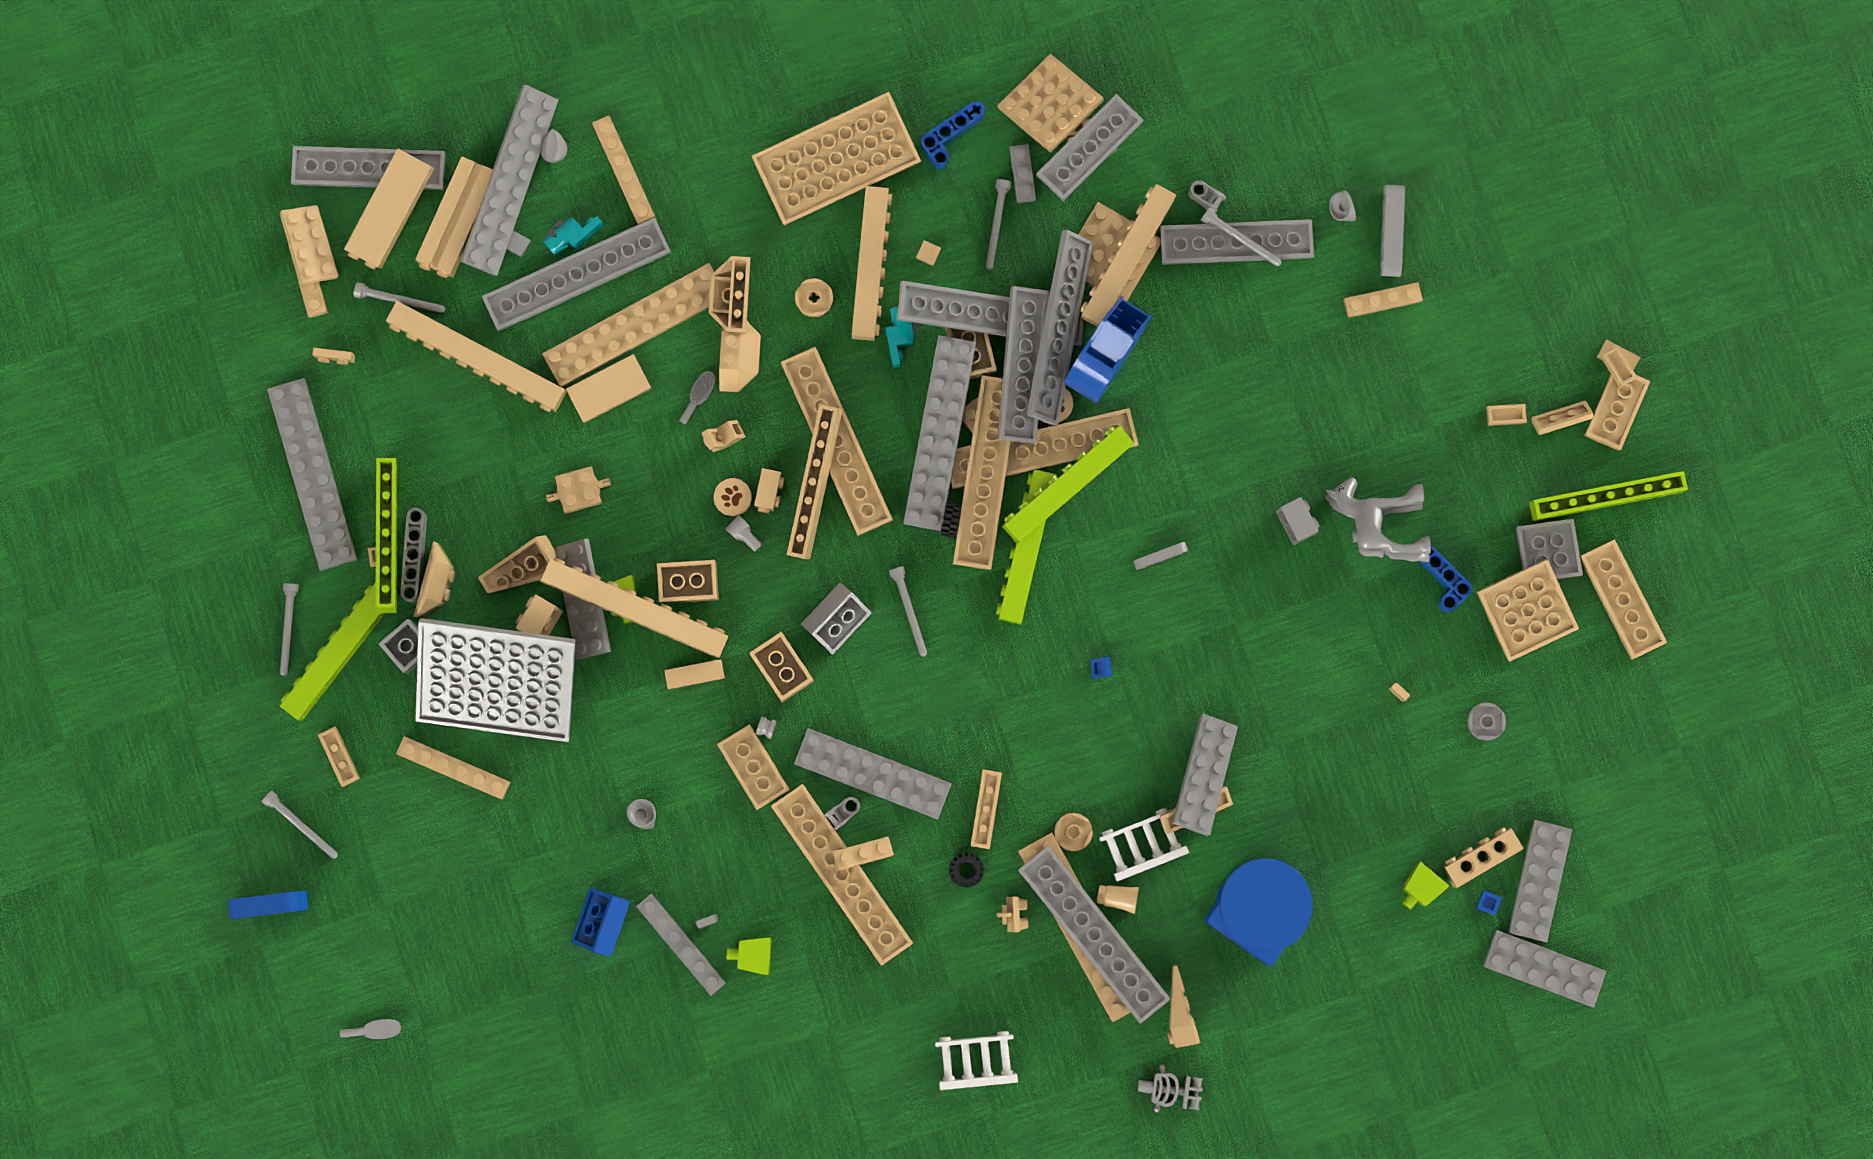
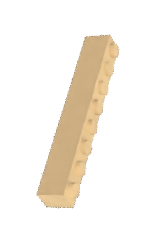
[1080,184,1176,327]
[852,186,892,341]
[787,404,842,559]

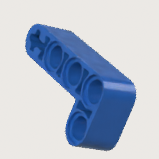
[921,101,985,169]
[1418,544,1472,612]
[228,890,309,919]

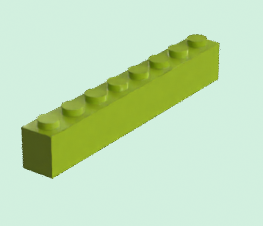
[1002,426,1134,544]
[375,458,397,613]
[996,469,1056,625]
[1529,471,1688,521]
[280,583,385,721]

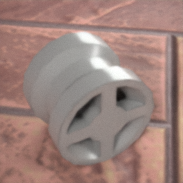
[756,716,777,739]

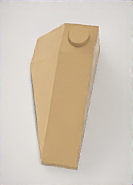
[478,535,556,593]
[1167,965,1200,1048]

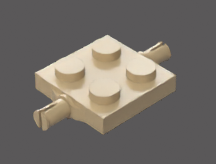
[546,466,611,514]

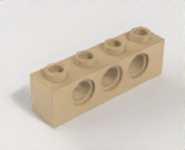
[1442,827,1524,888]

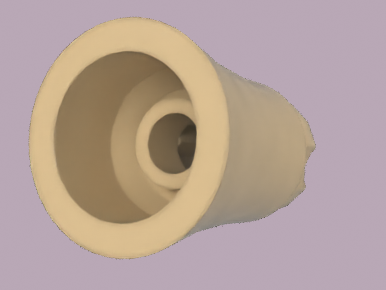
[1097,885,1139,914]

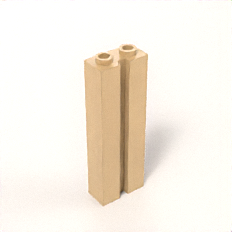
[344,148,435,270]
[415,157,493,279]

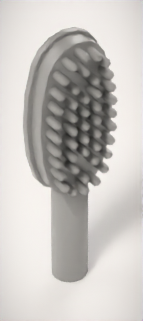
[679,371,716,425]
[340,1019,401,1039]

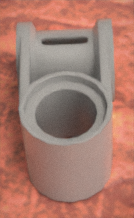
[1188,181,1226,214]
[824,797,861,831]

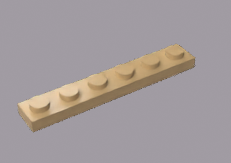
[592,115,656,225]
[396,736,511,800]

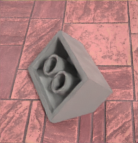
[801,583,872,655]

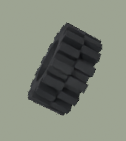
[941,501,962,538]
[949,853,984,887]

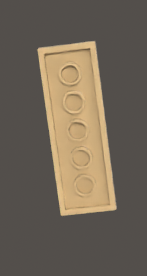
[1580,540,1667,660]

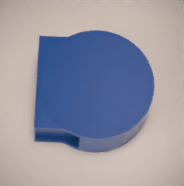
[1064,296,1152,404]
[1204,859,1312,967]

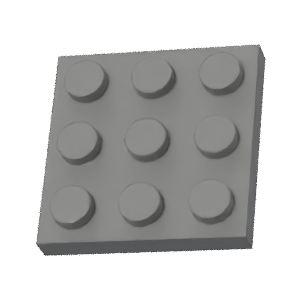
[1515,519,1583,579]

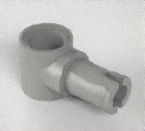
[725,515,762,552]

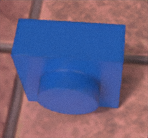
[1090,657,1112,679]
[1476,890,1502,916]

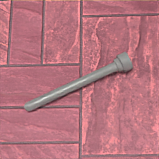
[986,179,1011,270]
[1201,207,1281,266]
[354,282,445,313]
[889,566,927,656]
[280,583,299,676]
[262,790,338,859]

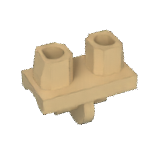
[996,897,1028,932]

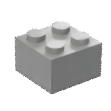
[1276,497,1319,546]
[379,619,418,674]

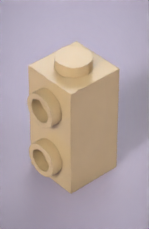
[754,468,784,514]

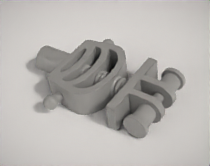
[1138,1065,1203,1112]

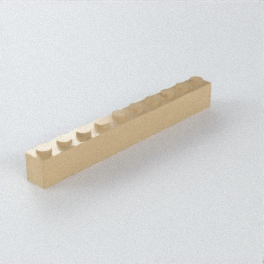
[386,301,567,412]
[540,558,728,658]

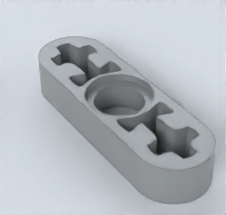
[1133,542,1188,570]

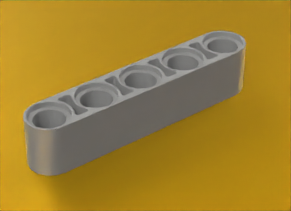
[1380,185,1405,277]
[401,508,427,603]

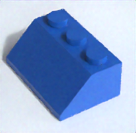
[571,887,630,957]

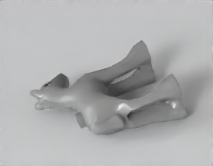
[1325,478,1431,562]

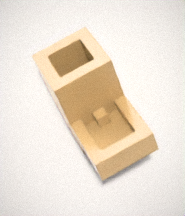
[701,420,745,452]

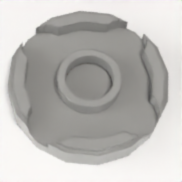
[1467,702,1506,741]

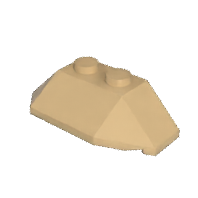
[709,256,750,333]
[719,321,761,392]
[414,542,455,618]

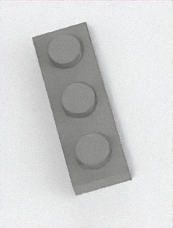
[1009,144,1036,203]

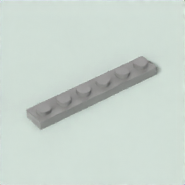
[636,894,726,995]

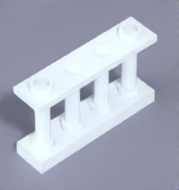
[1099,808,1189,881]
[935,1031,1018,1090]

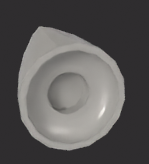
[540,129,568,163]
[1329,190,1356,221]
[626,799,656,829]

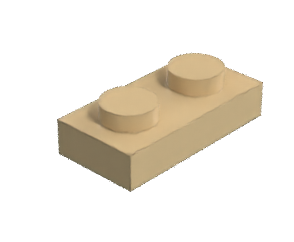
[313,348,355,365]

